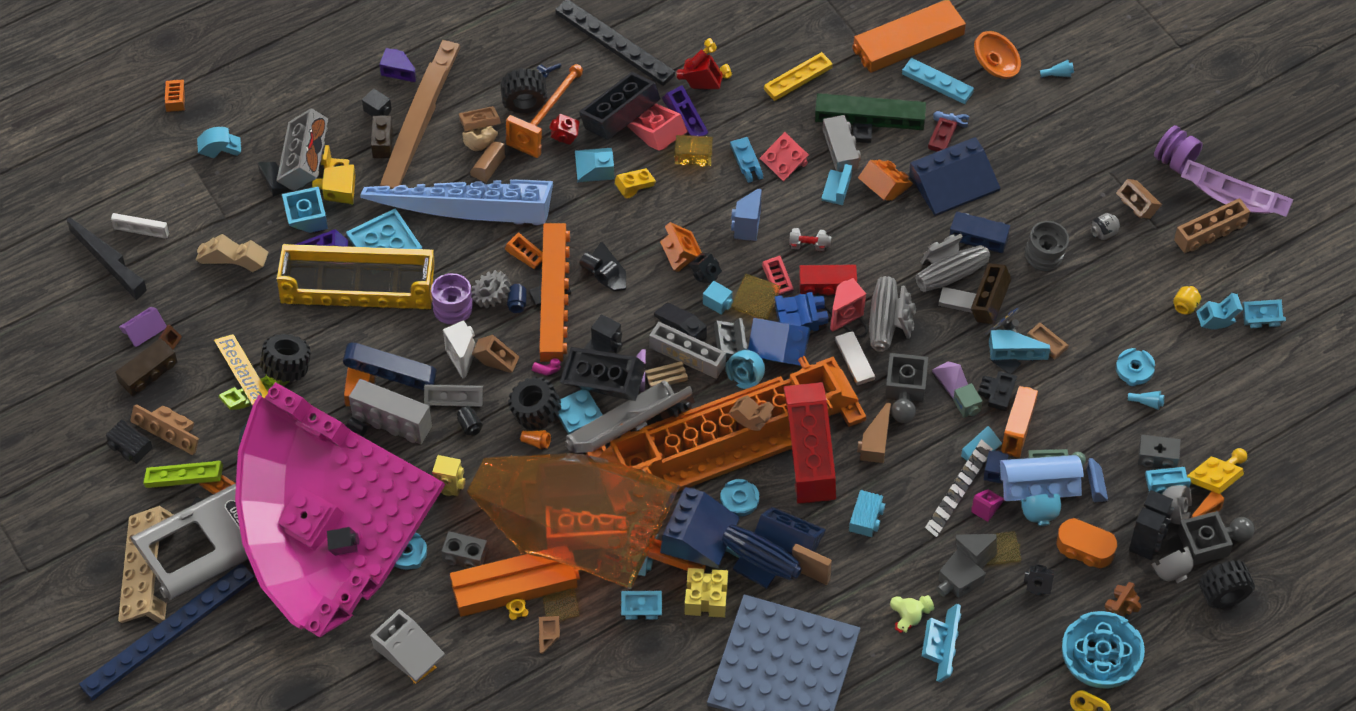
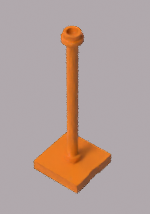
[506,64,583,158]

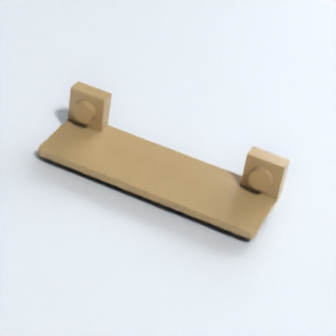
[118,506,173,623]

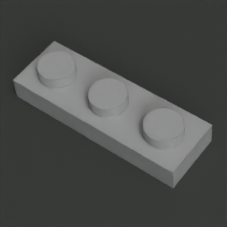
[424,385,483,406]

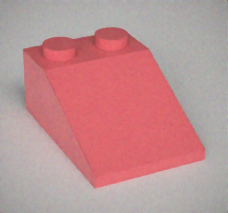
[627,104,687,151]

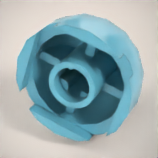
[725,350,765,389]
[1021,494,1061,526]

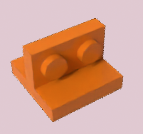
[660,222,702,272]

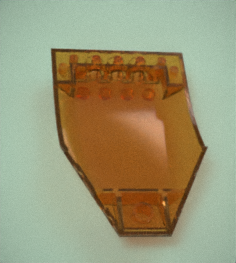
[467,453,680,589]

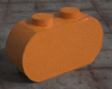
[1057,518,1117,568]

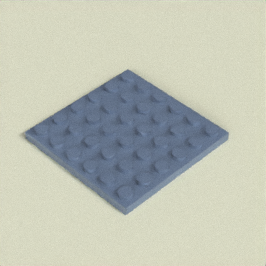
[707,594,860,711]

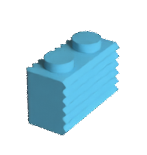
[849,490,885,537]

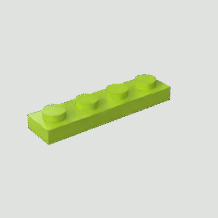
[143,461,223,488]

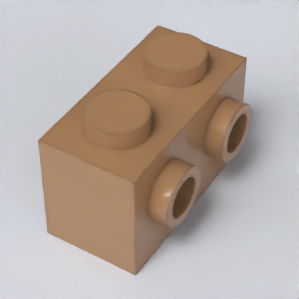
[1116,179,1162,219]

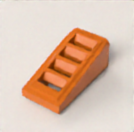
[165,80,185,112]
[504,232,543,269]
[1191,491,1224,518]

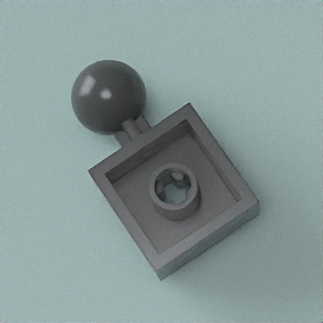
[885,353,928,423]
[1177,511,1255,566]

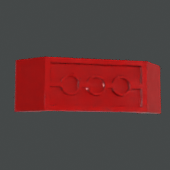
[783,382,836,504]

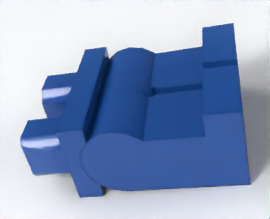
[775,292,828,331]

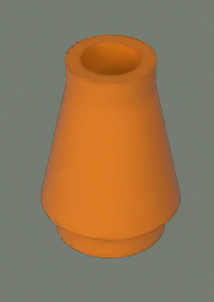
[520,430,551,449]

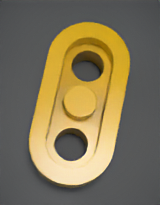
[1070,690,1111,711]

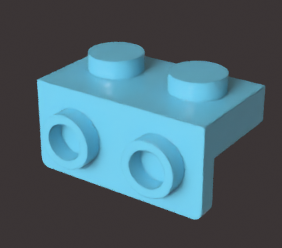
[1242,299,1286,328]
[1145,467,1191,494]
[621,591,662,620]

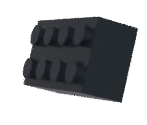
[579,72,661,140]

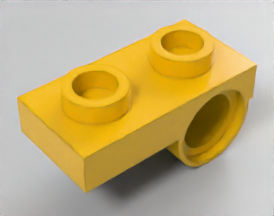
[614,168,656,198]

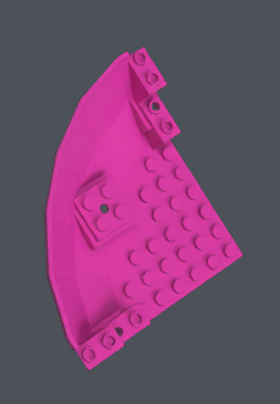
[235,382,446,637]

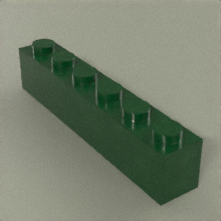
[815,93,926,131]

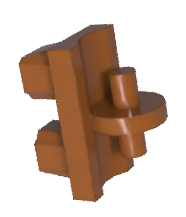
[1105,582,1141,617]

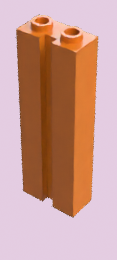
[852,0,966,73]
[450,544,580,617]

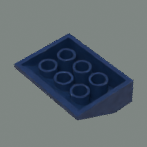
[909,137,1000,216]
[660,487,740,568]

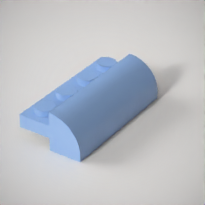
[1000,455,1084,501]

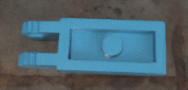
[730,137,763,183]

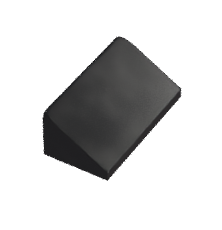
[258,162,290,197]

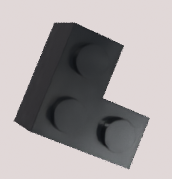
[584,314,623,353]

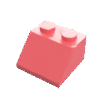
[830,278,866,332]

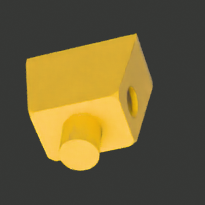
[312,165,356,204]

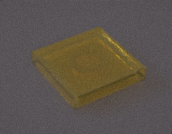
[731,273,781,320]

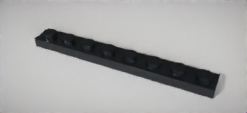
[555,0,675,86]

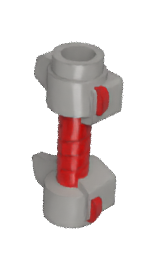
[789,228,831,251]

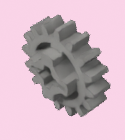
[471,270,511,308]

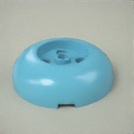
[1062,611,1145,688]

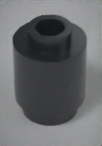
[457,406,483,436]

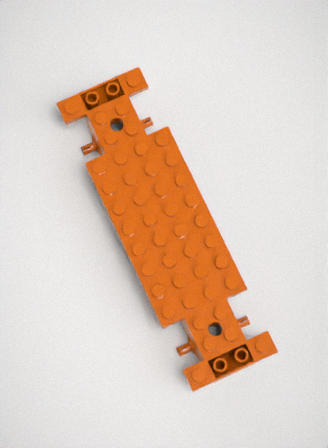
[585,356,866,515]

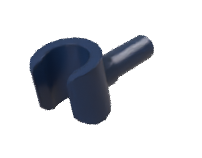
[537,63,561,78]

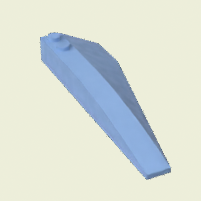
[360,179,553,225]

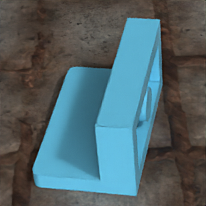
[822,164,852,205]

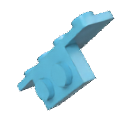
[922,604,961,682]

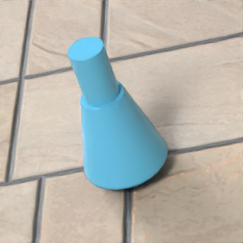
[1040,60,1074,77]
[1128,391,1164,410]

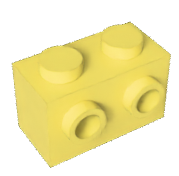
[432,455,465,496]

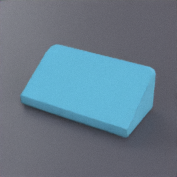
[961,426,1002,461]

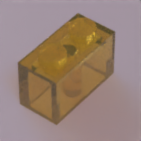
[675,135,713,166]

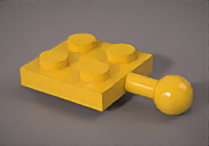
[1187,448,1247,494]

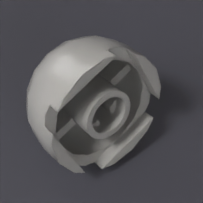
[1162,485,1192,524]
[1151,546,1193,583]

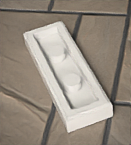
[111,213,169,239]
[835,331,875,385]

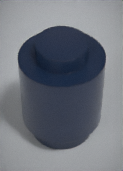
[507,284,527,313]

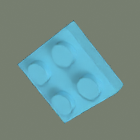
[558,389,603,435]

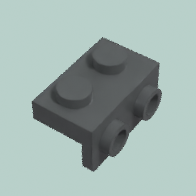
[714,318,748,358]

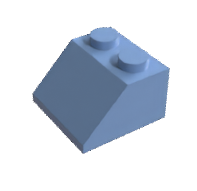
[731,189,762,241]

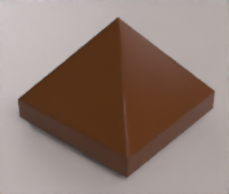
[158,324,182,350]

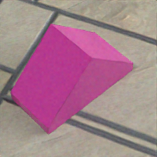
[971,489,1004,522]

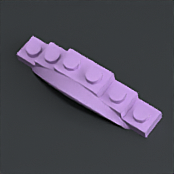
[1181,160,1293,217]

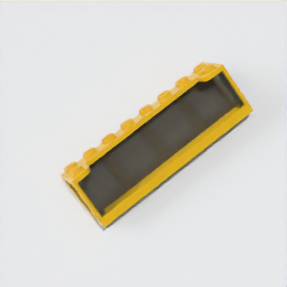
[277,244,435,309]

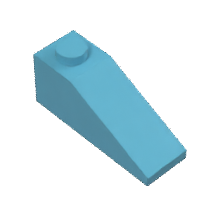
[989,329,1050,360]

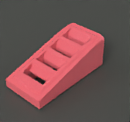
[762,256,794,296]

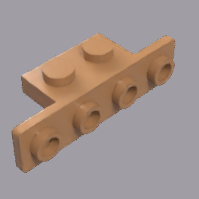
[130,405,199,455]

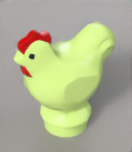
[890,595,934,633]

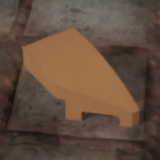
[539,616,560,654]

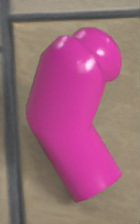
[532,358,561,376]

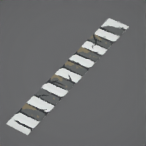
[925,439,993,537]

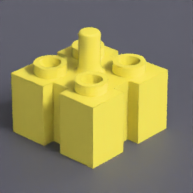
[685,568,728,618]

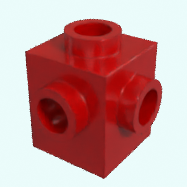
[550,114,580,145]

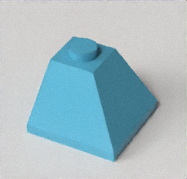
[575,148,614,182]

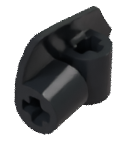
[579,242,626,291]

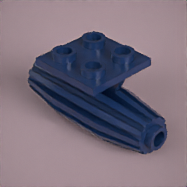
[721,524,802,589]

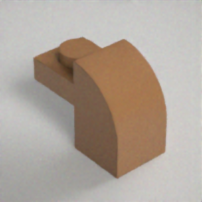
[728,395,774,431]

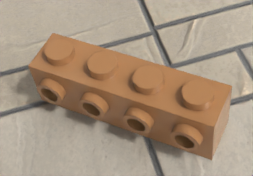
[1174,198,1250,254]

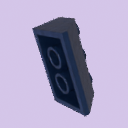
[755,507,826,553]

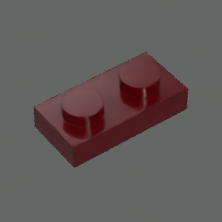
[928,117,957,152]

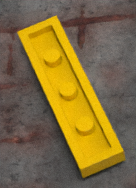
[764,52,833,101]

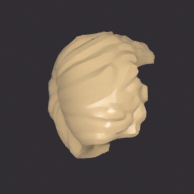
[462,126,498,151]

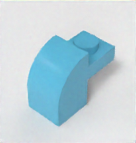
[197,127,241,158]
[1196,293,1243,329]

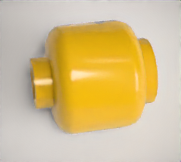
[1173,286,1202,315]

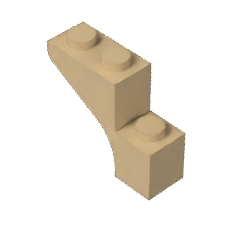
[196,234,268,272]

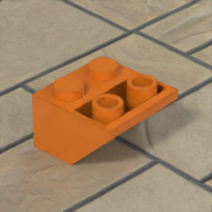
[858,160,913,200]

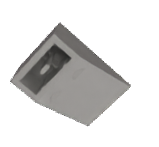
[370,609,445,682]

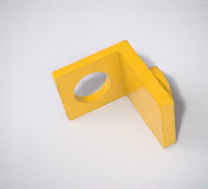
[321,145,350,169]

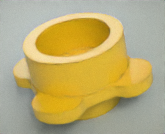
[506,599,529,620]

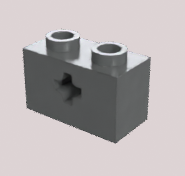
[1137,435,1181,469]

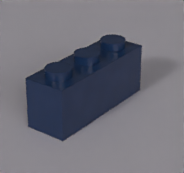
[950,211,1011,253]

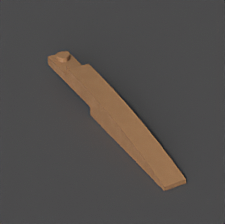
[380,40,460,189]

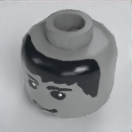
[1091,213,1120,240]

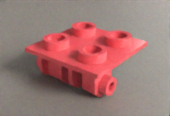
[760,132,809,181]

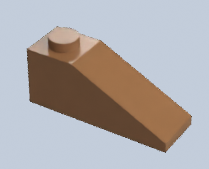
[857,403,891,463]

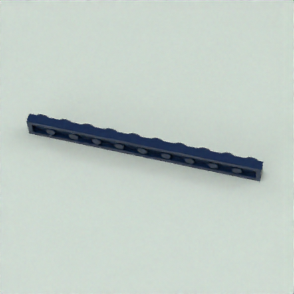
[79,563,255,701]

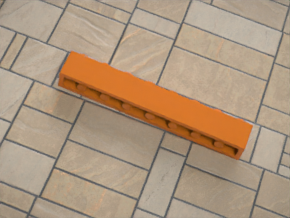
[540,223,570,362]

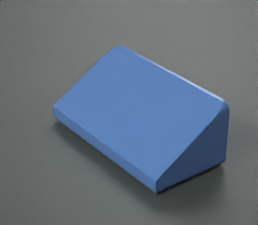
[1087,458,1108,502]

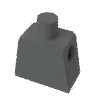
[936,548,986,598]

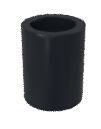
[346,417,368,436]

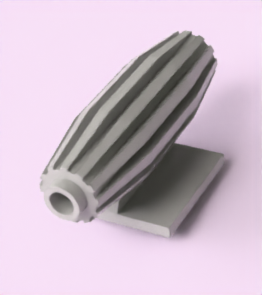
[915,234,990,292]
[869,276,916,352]

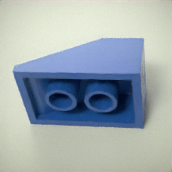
[748,318,810,365]

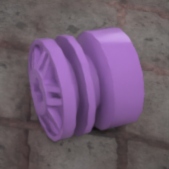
[1154,126,1203,174]
[431,273,473,324]

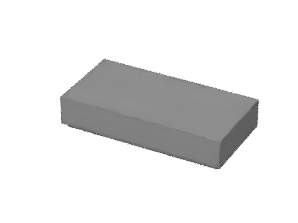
[938,287,976,313]

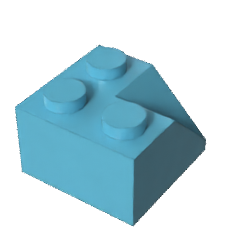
[282,187,328,233]

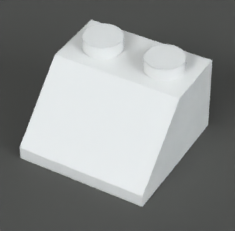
[443,320,476,379]

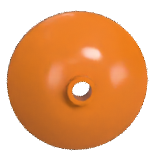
[974,31,1021,79]

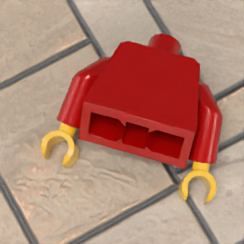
[677,38,732,89]

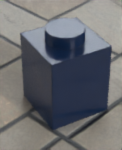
[983,450,1008,484]

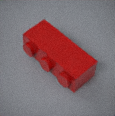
[799,265,857,295]

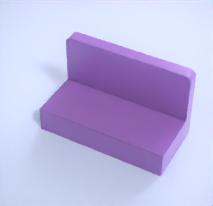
[119,307,166,347]

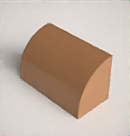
[470,142,505,183]

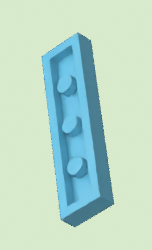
[902,58,974,104]

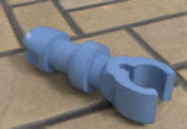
[933,111,969,127]

